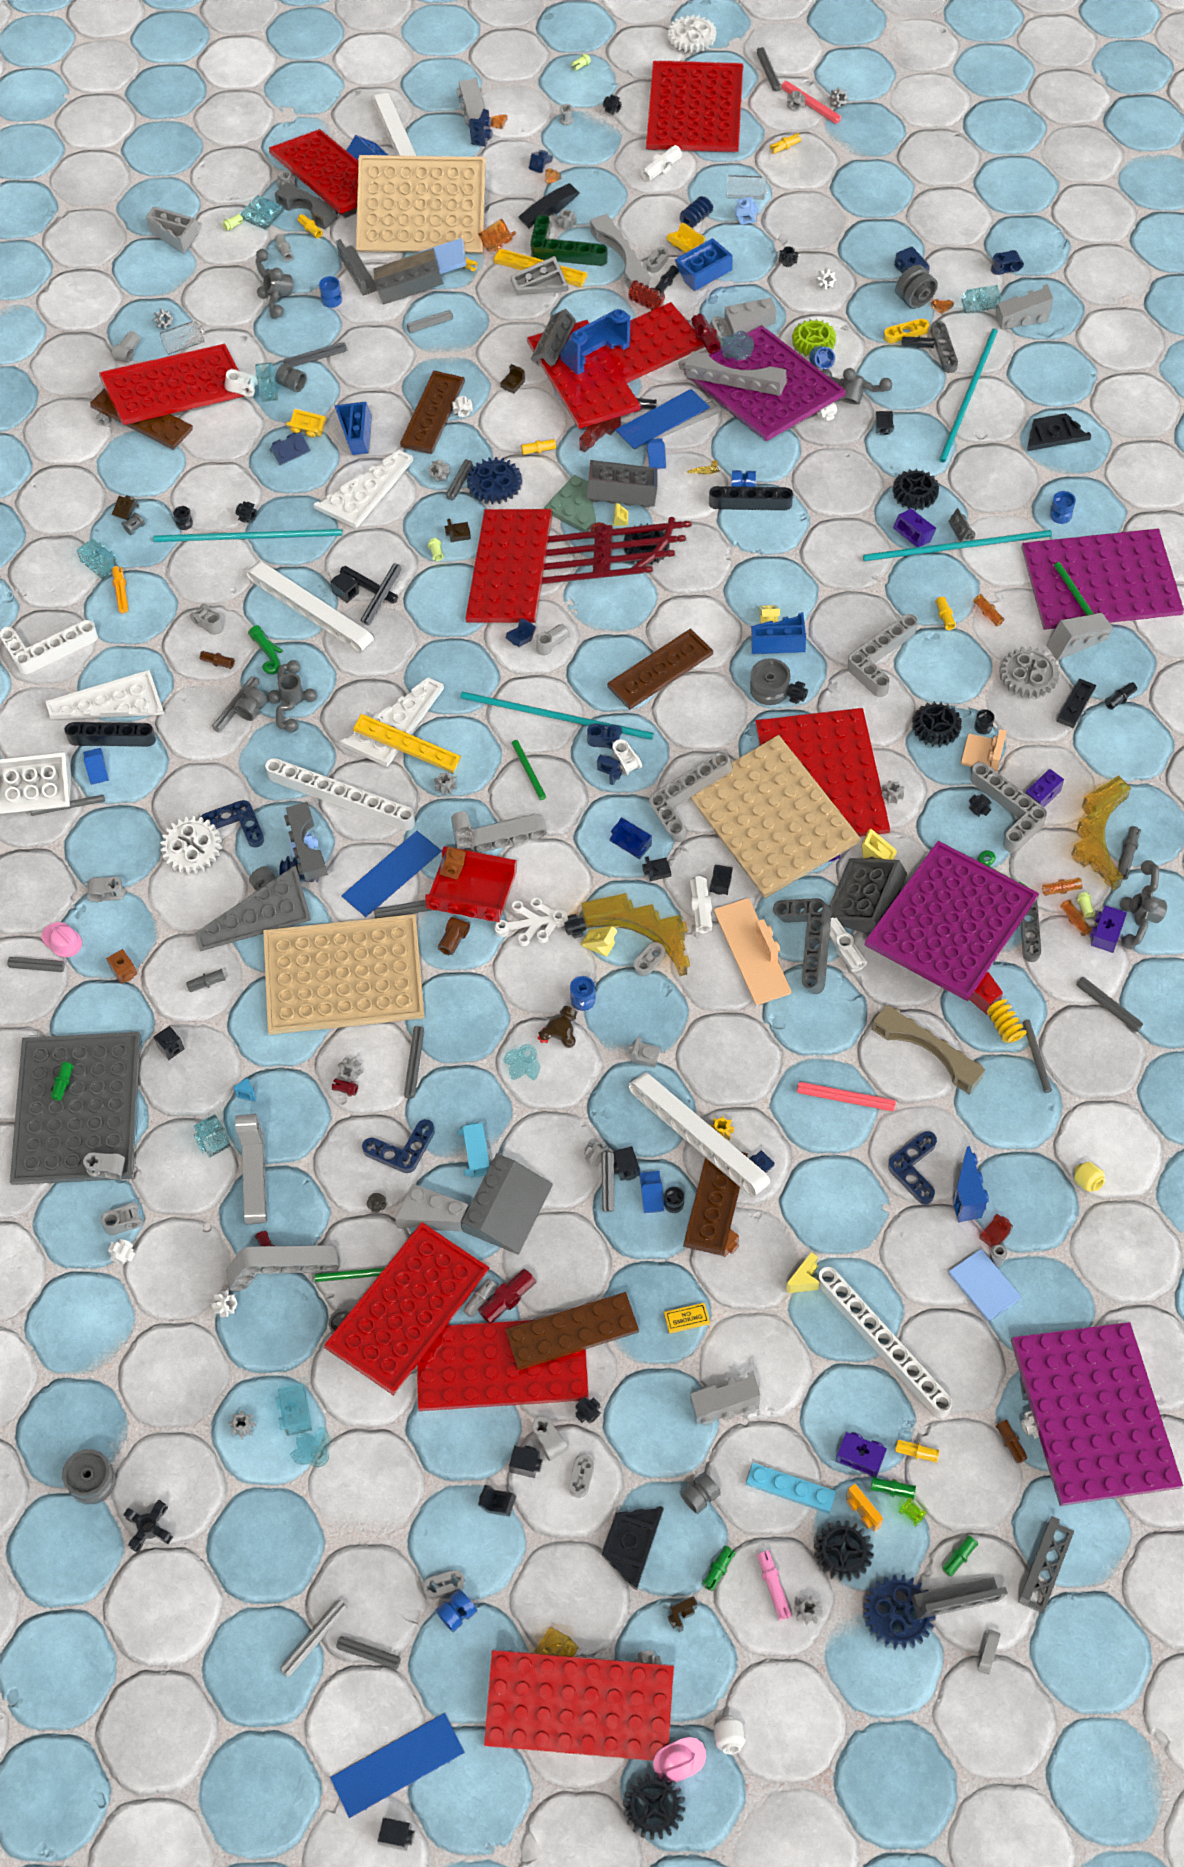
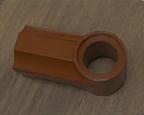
[438,917,470,956]

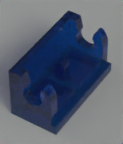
[610,817,652,860]

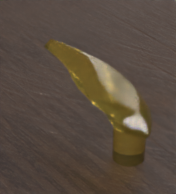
[688,460,720,474]

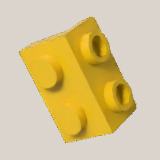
[666,223,705,254]
[286,409,327,438]

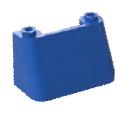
[560,309,630,375]

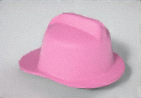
[41,922,82,958]
[653,1737,706,1783]

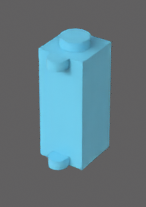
[457,1122,490,1178]

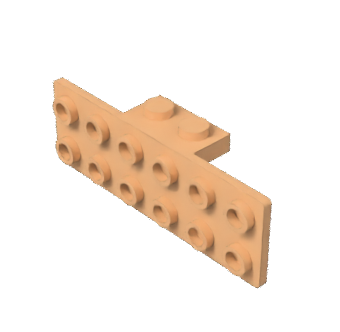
[714,898,791,1005]

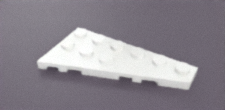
[314,450,413,529]
[45,670,164,719]
[340,678,444,767]

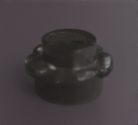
[367,1193,387,1213]

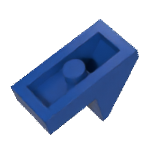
[646,438,666,469]
[83,748,109,785]
[639,1171,664,1213]

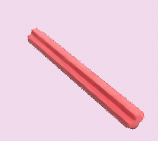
[781,81,841,124]
[797,1082,896,1111]

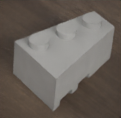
[456,78,485,129]
[146,206,199,253]
[510,256,568,295]
[996,284,1053,329]
[724,297,776,342]
[1046,613,1113,661]
[396,1184,469,1232]
[690,1371,760,1425]

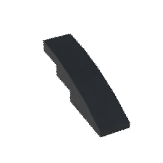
[518,183,580,229]

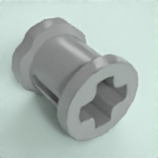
[559,104,573,125]

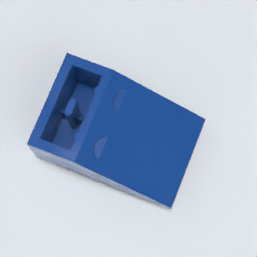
[953,1146,989,1223]

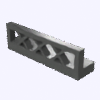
[336,239,377,296]
[531,309,576,366]
[1018,1516,1074,1614]
[911,1577,1008,1619]

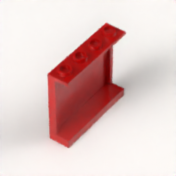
[425,846,517,922]

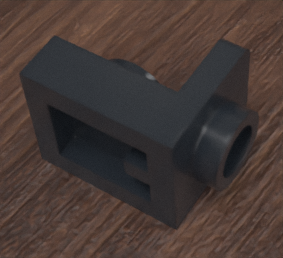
[642,856,671,882]

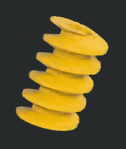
[987,999,1027,1043]

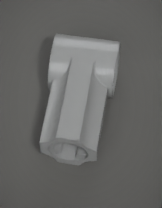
[112,331,141,363]
[536,624,569,655]

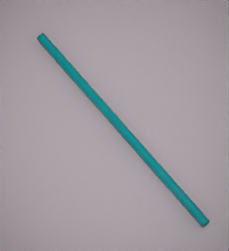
[939,328,998,463]
[153,529,343,542]
[863,530,1052,562]
[461,692,654,740]

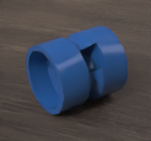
[319,276,342,308]
[809,346,836,369]
[731,470,756,487]
[1050,491,1076,524]
[570,976,596,1011]
[435,1589,478,1633]

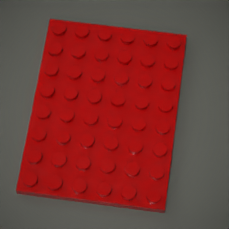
[646,60,743,152]
[755,708,890,837]

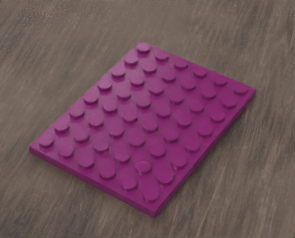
[684,325,845,442]
[1021,528,1184,630]
[864,841,1039,1002]
[1011,1322,1183,1506]

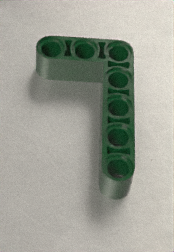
[530,215,608,266]

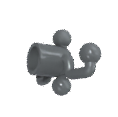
[255,249,293,319]
[822,368,892,405]
[267,660,317,733]
[1120,860,1167,949]

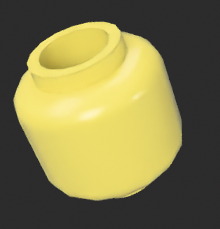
[1074,1161,1105,1192]

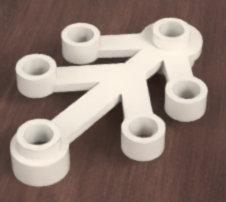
[494,897,568,946]

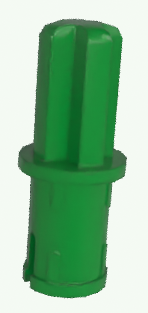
[50,1062,74,1101]
[942,1535,978,1577]

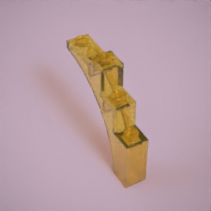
[1072,775,1131,891]
[581,893,690,976]

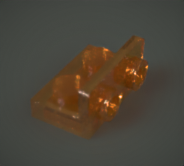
[478,218,516,251]

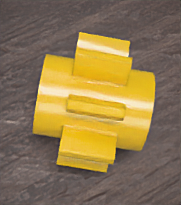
[710,1116,734,1140]

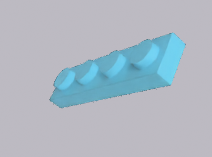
[746,1463,836,1514]

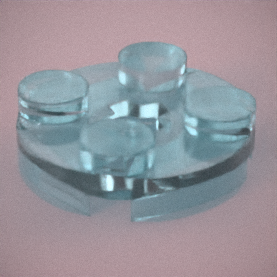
[721,331,754,360]

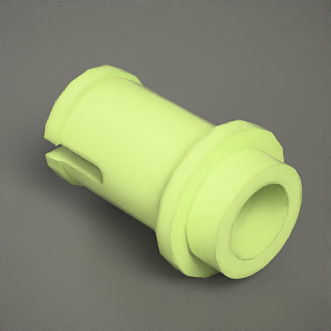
[571,54,591,71]
[222,214,243,231]
[428,538,444,561]
[1076,892,1095,918]

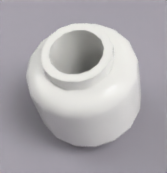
[713,1716,746,1754]

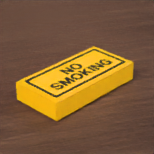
[664,1303,710,1334]

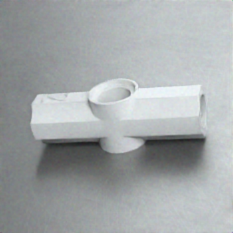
[641,145,682,182]
[690,876,712,934]
[829,917,867,972]

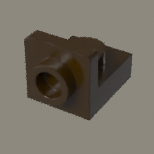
[500,364,525,394]
[112,495,139,521]
[444,519,471,542]
[667,1596,698,1633]

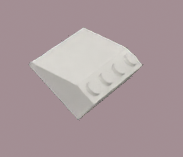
[0,753,71,814]

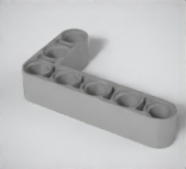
[848,614,918,697]
[649,752,733,842]
[970,762,1047,853]
[451,811,547,853]
[235,1113,267,1225]
[227,1246,340,1291]

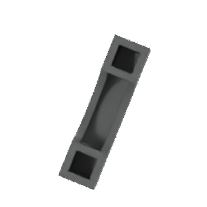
[275,182,337,230]
[284,802,328,881]

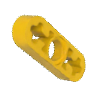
[884,319,929,343]

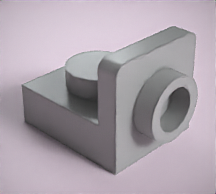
[630,1037,660,1068]

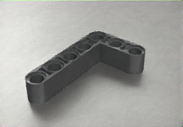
[773,898,832,994]

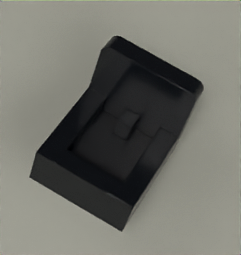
[875,411,894,435]
[709,864,733,895]
[478,1485,517,1517]

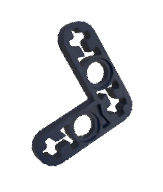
[200,800,264,848]
[362,1119,435,1173]
[888,1131,937,1205]

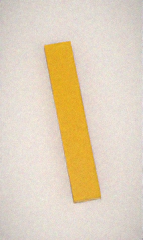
[493,248,588,288]
[353,714,461,773]

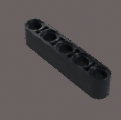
[709,486,793,511]
[64,722,156,747]

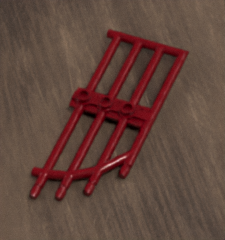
[542,517,692,584]

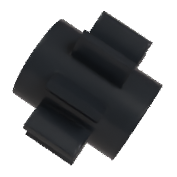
[603,94,622,115]
[779,246,798,267]
[235,501,257,523]
[786,681,808,704]
[969,794,992,817]
[564,914,586,939]
[575,1397,601,1424]

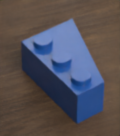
[334,401,372,455]
[751,612,806,654]

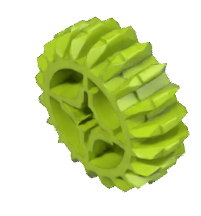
[792,319,836,357]

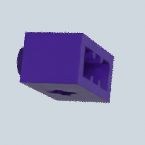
[893,508,936,547]
[1026,769,1064,807]
[1090,905,1127,953]
[836,1432,887,1477]

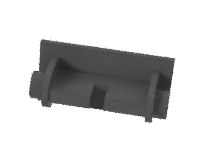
[948,508,975,543]

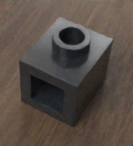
[330,571,359,603]
[154,1025,185,1060]
[613,1146,640,1181]
[509,1445,543,1478]
[377,1817,415,1851]

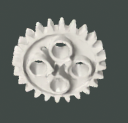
[668,15,716,53]
[160,816,222,875]

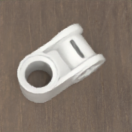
[225,369,258,397]
[612,739,642,776]

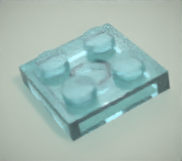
[240,195,284,230]

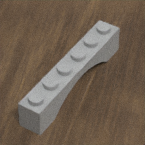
[590,214,650,293]
[685,352,787,396]

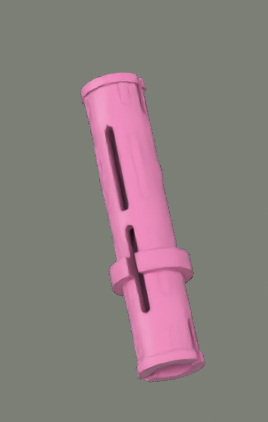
[756,1551,792,1621]

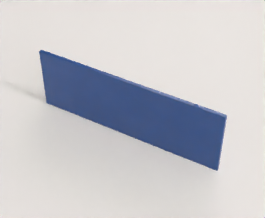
[615,389,710,449]
[341,831,442,917]
[330,1713,465,1818]

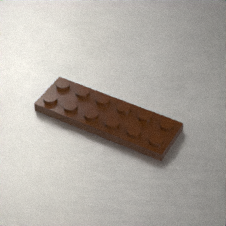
[400,370,465,454]
[90,388,193,450]
[607,628,713,710]
[683,1152,748,1256]
[505,1292,639,1371]

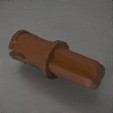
[199,651,235,669]
[996,1420,1027,1464]

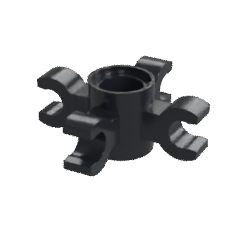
[123,1499,173,1553]

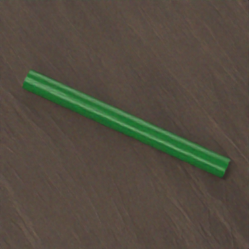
[1054,562,1094,616]
[511,740,546,800]
[315,1267,386,1282]

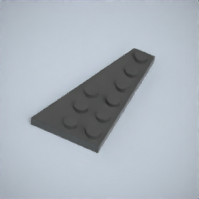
[195,865,311,951]

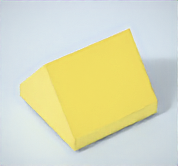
[613,503,629,526]

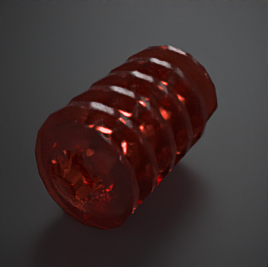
[628,280,665,310]

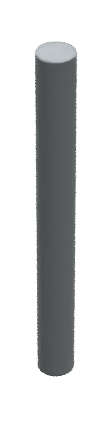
[30,794,105,816]
[1023,1020,1052,1093]

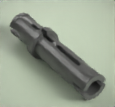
[1116,826,1141,880]

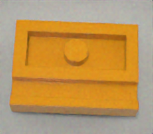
[846,1484,884,1532]

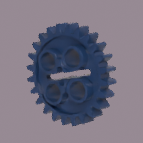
[467,457,522,505]
[862,1574,936,1651]

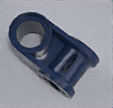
[991,250,1024,275]
[587,723,622,749]

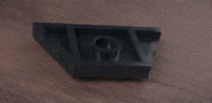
[1027,413,1091,451]
[602,1506,664,1590]

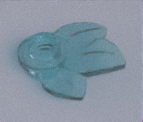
[503,1044,540,1080]
[290,1427,330,1467]

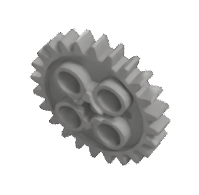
[1000,646,1060,699]

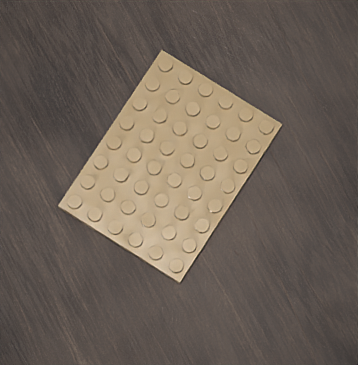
[356,155,486,254]
[690,735,861,898]
[263,914,425,1035]

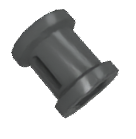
[121,513,145,535]

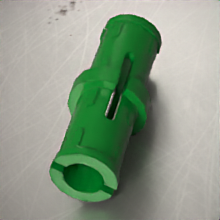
[870,1477,916,1500]
[701,1546,736,1592]

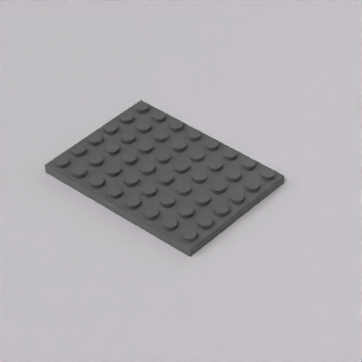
[10,1032,141,1185]

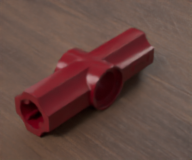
[691,313,721,354]
[478,1269,536,1323]

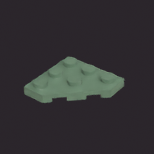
[544,475,596,532]

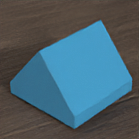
[234,1078,256,1101]

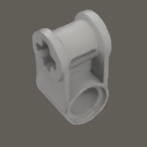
[190,603,223,635]
[87,876,126,902]
[83,1152,125,1180]
[101,1203,143,1235]
[533,1417,568,1461]

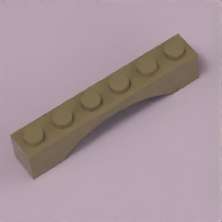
[872,1004,985,1095]

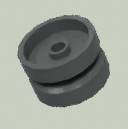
[895,265,938,308]
[750,658,791,705]
[62,1449,116,1505]

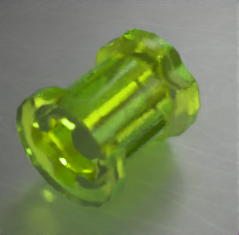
[898,1497,928,1527]

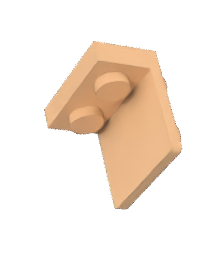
[961,729,1007,772]

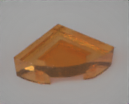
[490,114,508,129]
[545,168,562,185]
[931,299,954,314]

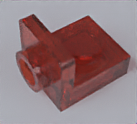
[979,1214,1013,1248]

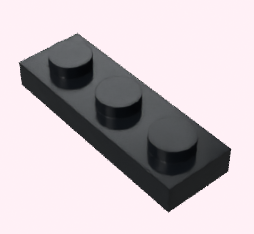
[1057,678,1096,729]

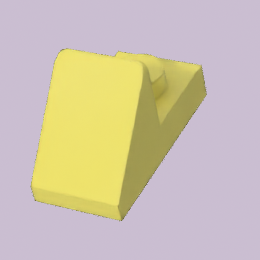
[758,605,780,624]
[862,829,897,860]
[581,926,617,956]
[786,1252,819,1293]

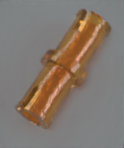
[973,594,1005,627]
[1042,877,1083,896]
[1060,900,1092,936]

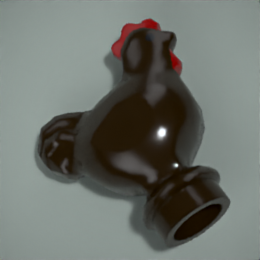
[537,1006,578,1048]

